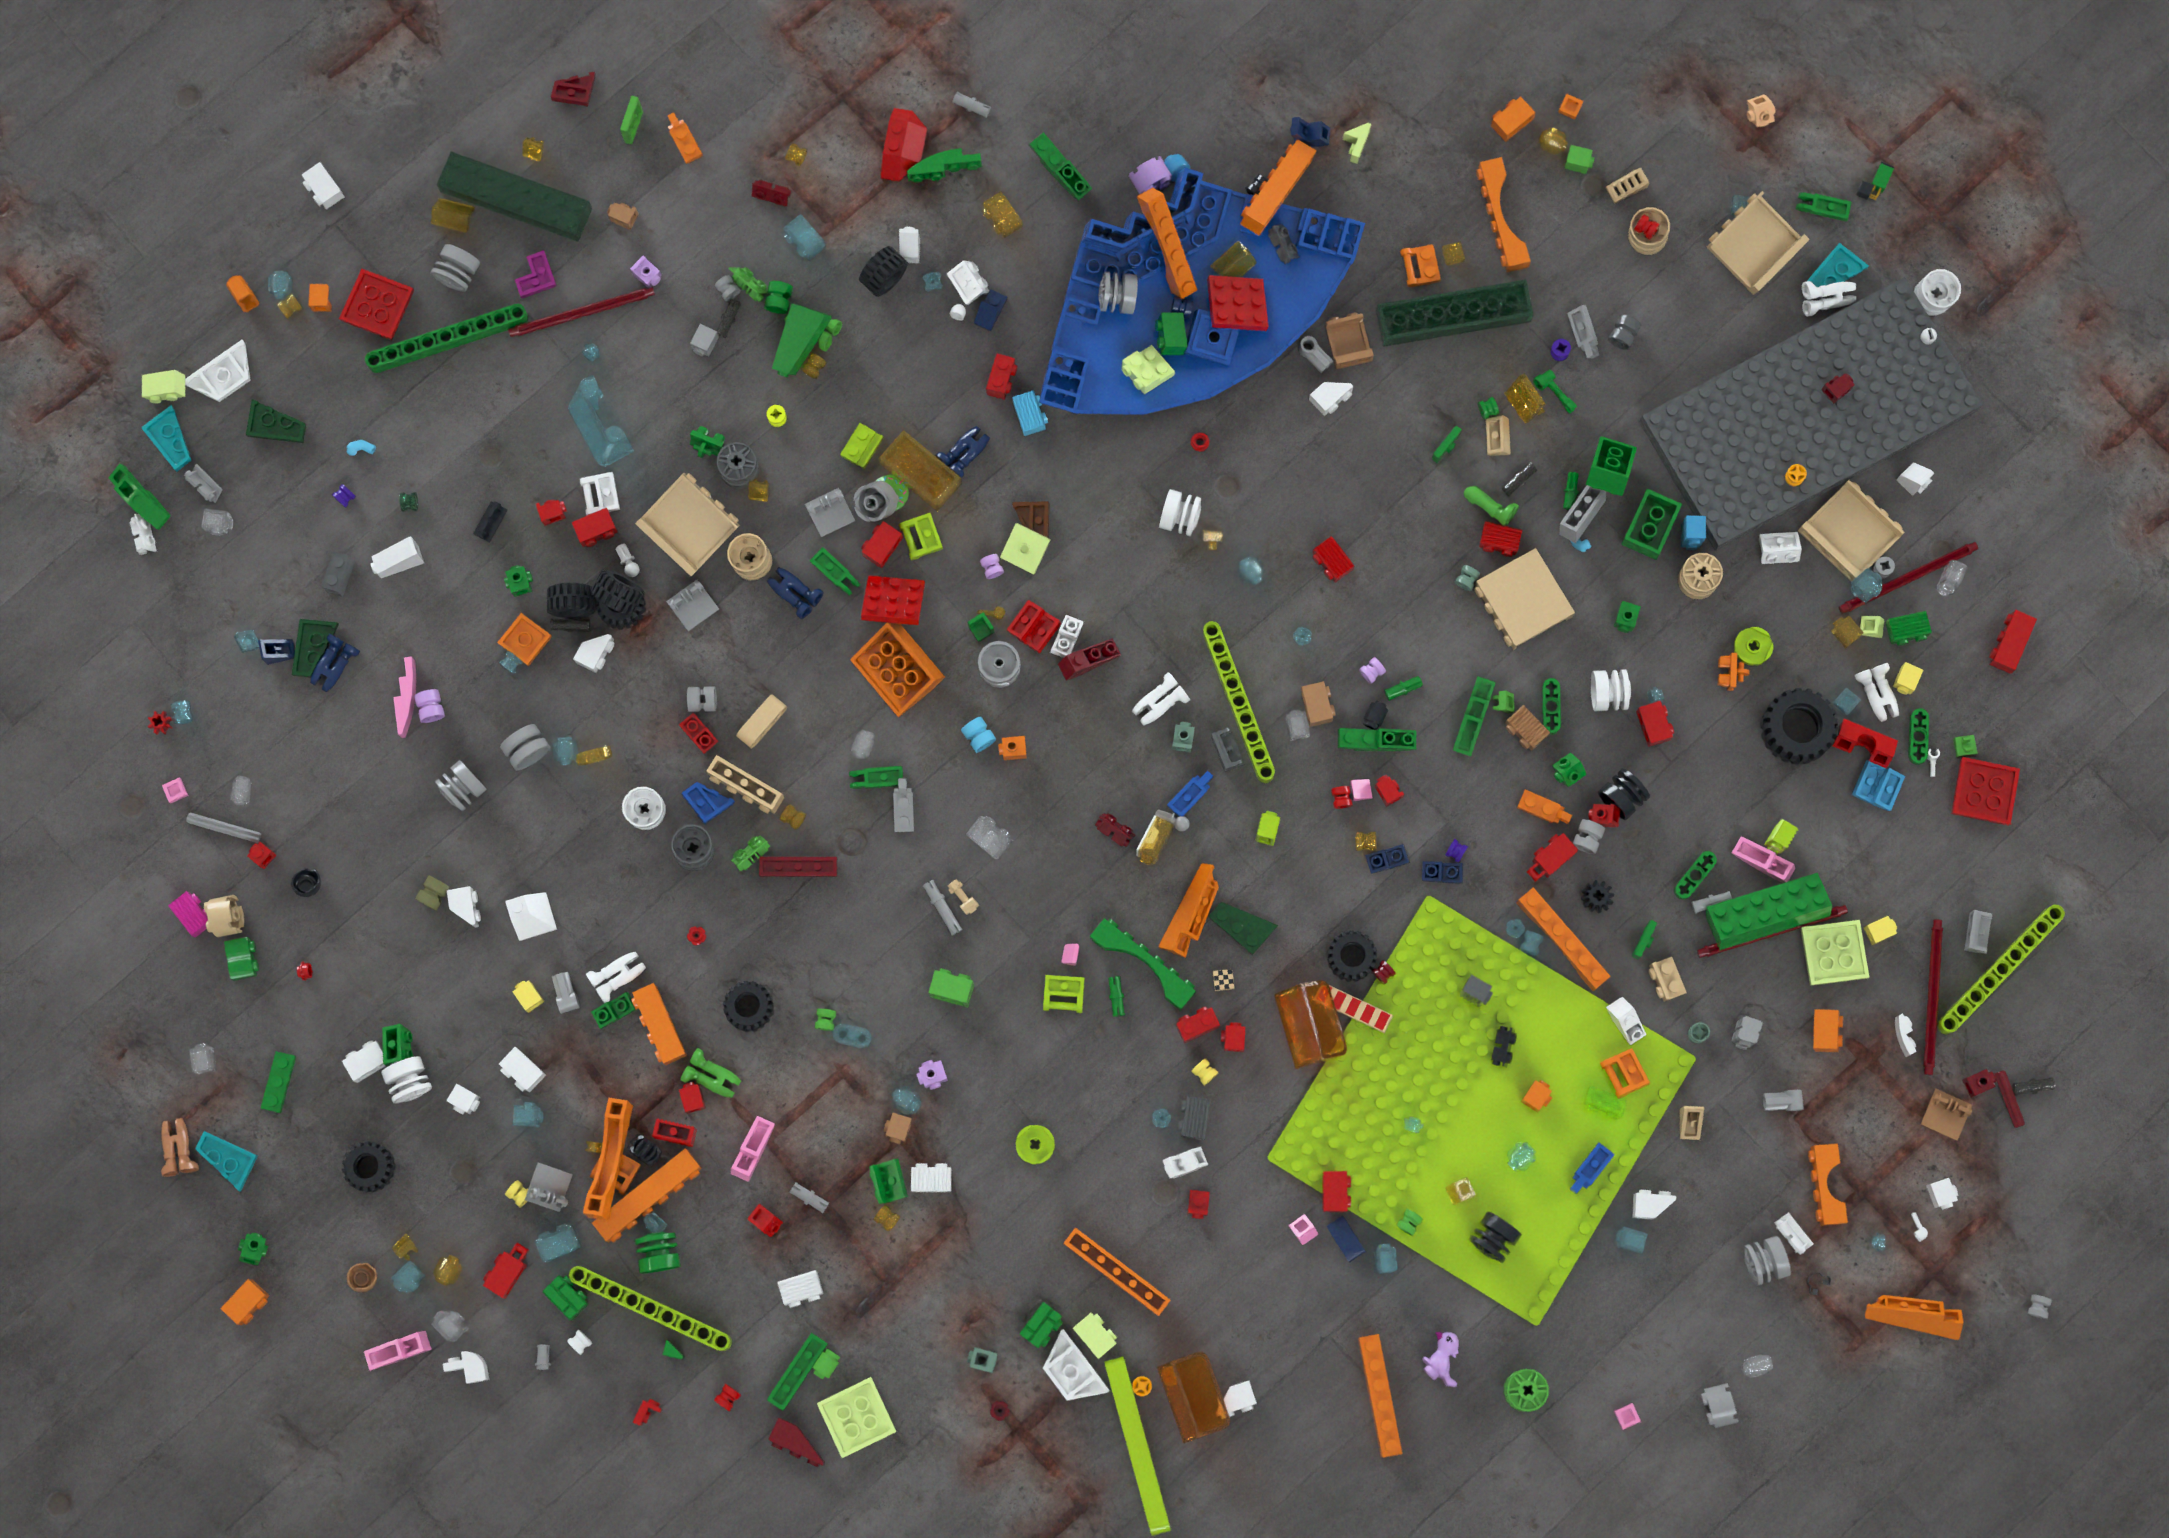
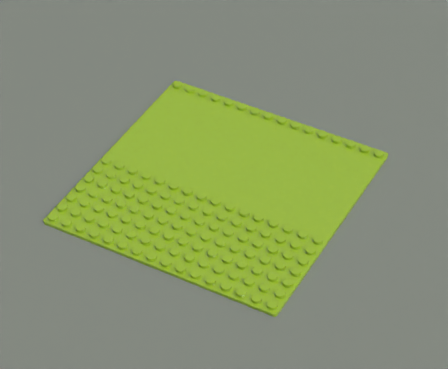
[1268,896,1696,1326]

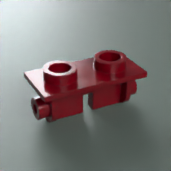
[752,180,792,207]
[1095,813,1136,847]

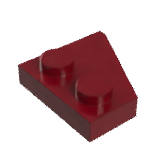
[551,72,596,107]

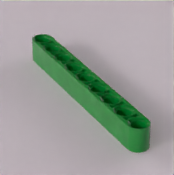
[365,304,529,373]

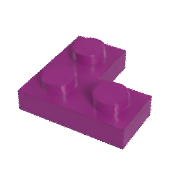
[515,250,557,299]

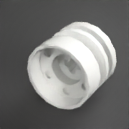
[1914,269,1961,316]
[1159,489,1201,536]
[1591,669,1631,711]
[622,787,666,830]
[381,1056,432,1103]

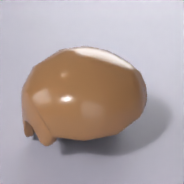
[347,1263,377,1293]

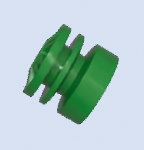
[635,1232,681,1274]

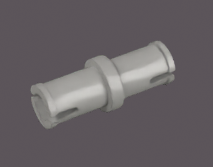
[953,91,991,118]
[1691,891,1732,914]
[789,1182,829,1213]

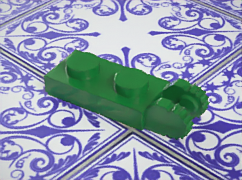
[1796,192,1852,222]
[809,547,860,596]
[849,766,904,789]

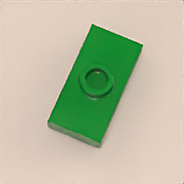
[1432,426,1462,463]
[1632,920,1657,960]

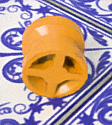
[1785,464,1807,486]
[1132,1376,1152,1396]

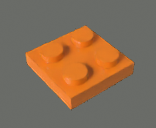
[497,613,552,667]

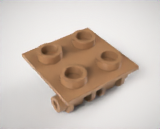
[1921,1089,1972,1141]

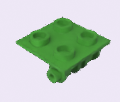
[729,267,768,302]
[731,835,770,871]

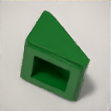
[663,1340,685,1360]

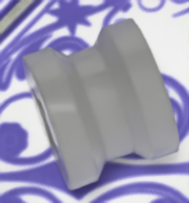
[1873,557,1895,579]

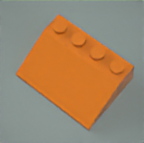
[850,623,945,717]

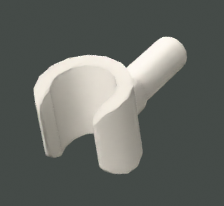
[1927,749,1940,777]
[1911,1212,1928,1242]

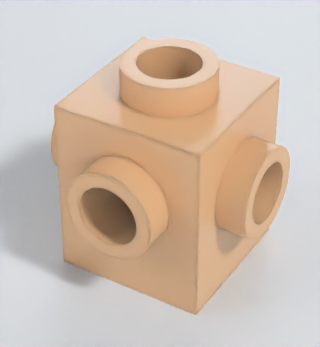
[1747,94,1776,127]

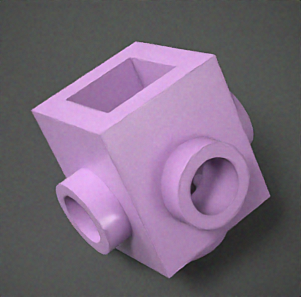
[917,1060,948,1090]

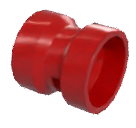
[1634,214,1660,240]
[1331,786,1353,809]
[714,1383,741,1411]

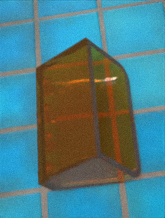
[1274,980,1347,1069]
[1157,1352,1230,1443]

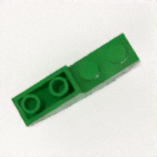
[1029,132,1093,201]
[907,148,982,182]
[108,464,171,530]
[1338,728,1416,751]

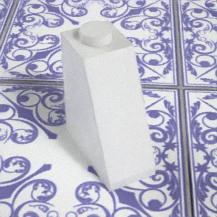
[371,537,424,578]

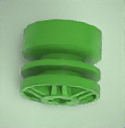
[1503,1369,1549,1412]

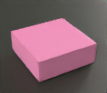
[162,777,188,804]
[1614,1403,1641,1430]

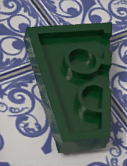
[246,399,306,443]
[292,619,339,678]
[1208,902,1278,955]

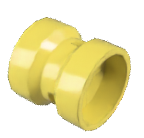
[1191,1058,1219,1086]
[505,1180,528,1208]

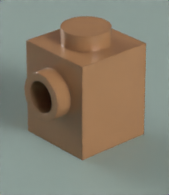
[884,1113,912,1145]

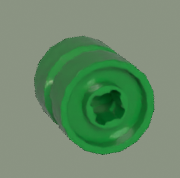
[764,281,793,314]

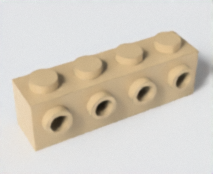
[706,755,784,814]

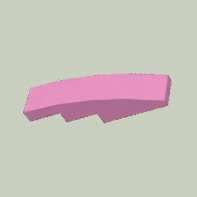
[393,657,417,738]

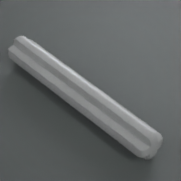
[186,813,261,843]

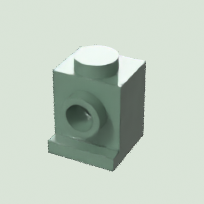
[1172,722,1195,753]
[967,1347,998,1373]

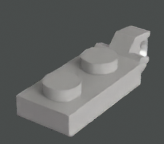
[1568,305,1599,358]
[893,778,914,832]

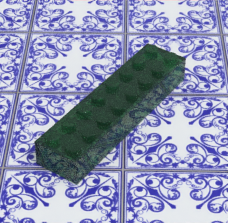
[437,152,592,242]
[1376,279,1534,347]

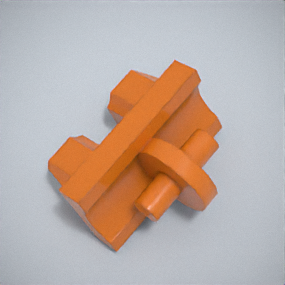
[1717,653,1749,691]

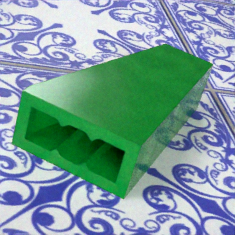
[772,303,832,377]

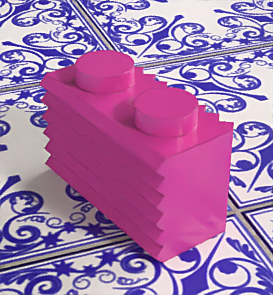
[168,891,208,938]

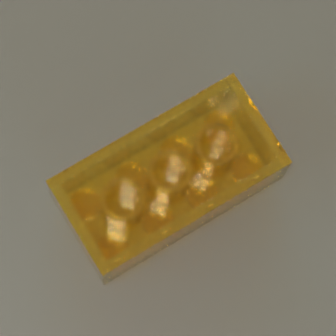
[879,430,962,512]

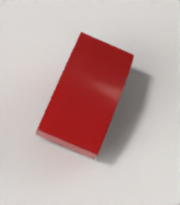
[679,713,719,754]

